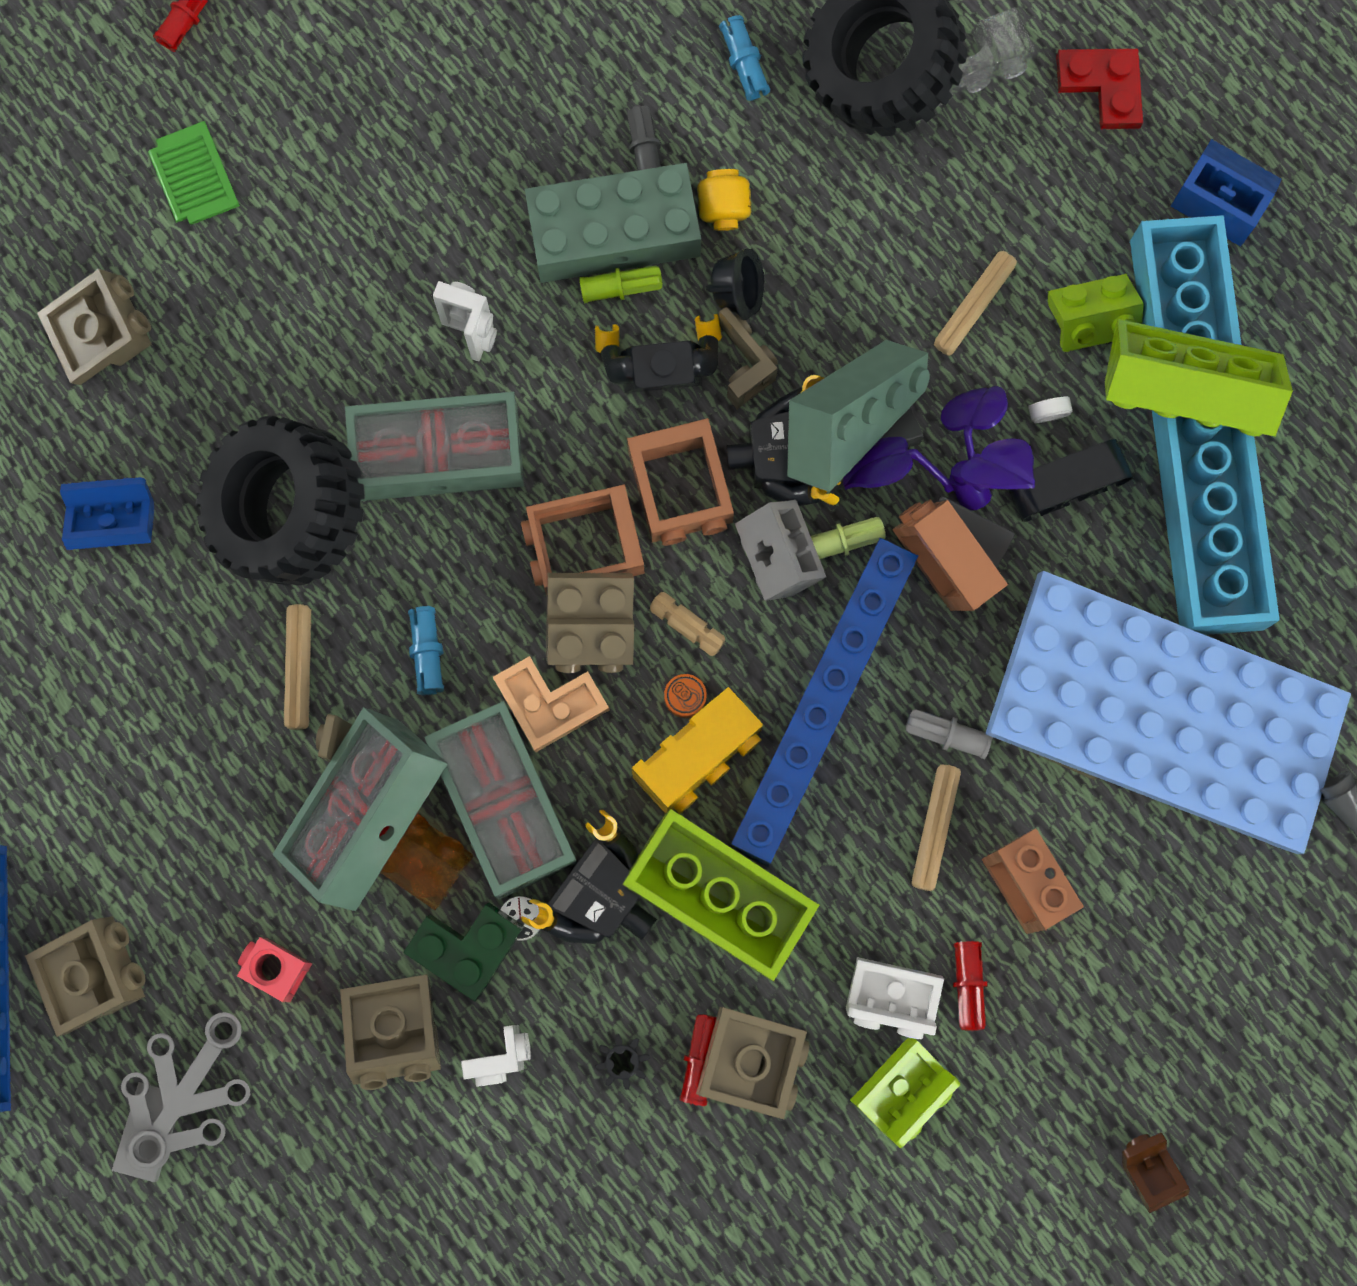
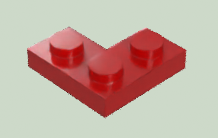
[1056,49,1143,129]

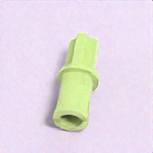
[811,517,886,559]

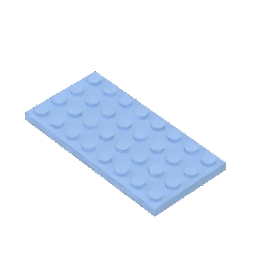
[985,571,1351,854]

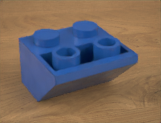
[1170,139,1282,247]

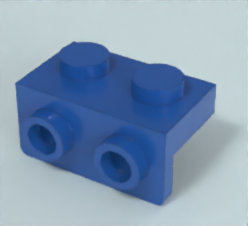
[60,477,154,550]

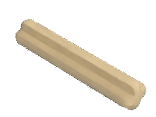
[934,251,1017,356]
[284,604,311,730]
[911,764,961,891]

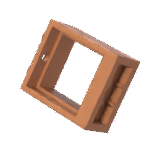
[627,418,734,546]
[521,484,645,596]
[892,499,1008,611]
[981,829,1084,934]

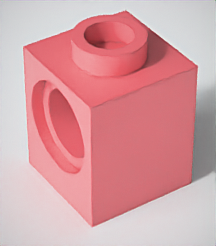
[237,937,312,1002]

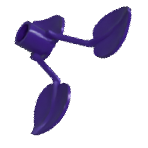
[843,386,1035,511]

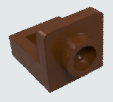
[1122,1133,1190,1213]

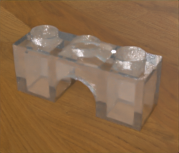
[901,8,1035,107]

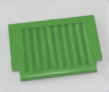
[148,121,240,225]

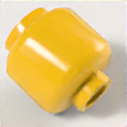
[697,169,751,231]

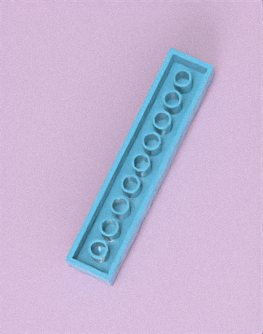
[1130,215,1280,635]

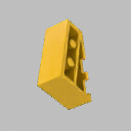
[631,687,763,814]

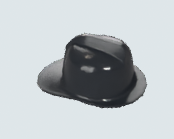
[706,248,765,320]

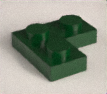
[403,902,525,1002]

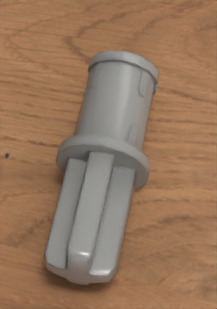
[906,709,993,760]

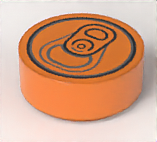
[664,674,707,718]

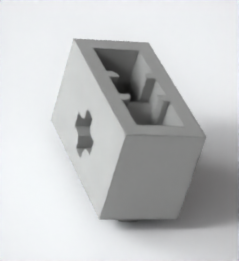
[735,500,826,601]

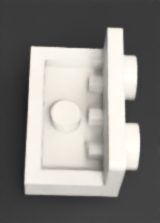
[433,281,497,362]
[846,957,944,1039]
[461,1025,531,1087]

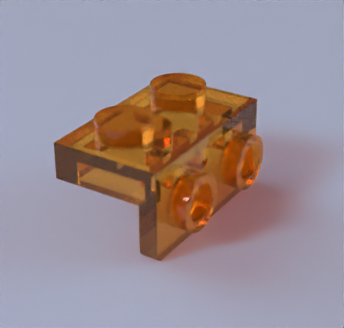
[380,813,474,910]

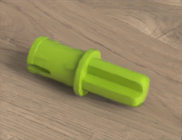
[580,265,663,303]

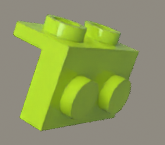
[1048,274,1144,352]
[850,1037,960,1148]

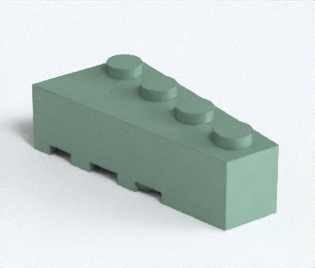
[787,340,930,492]

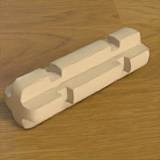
[650,592,725,656]

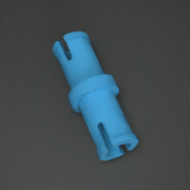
[719,15,771,101]
[408,606,444,695]

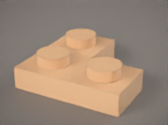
[493,656,609,753]

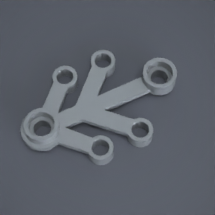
[121,1012,250,1172]

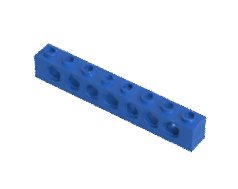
[730,538,918,867]

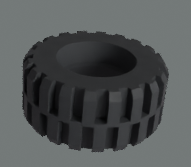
[802,0,967,136]
[196,416,365,586]

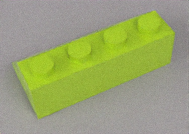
[1105,319,1293,437]
[622,809,820,981]

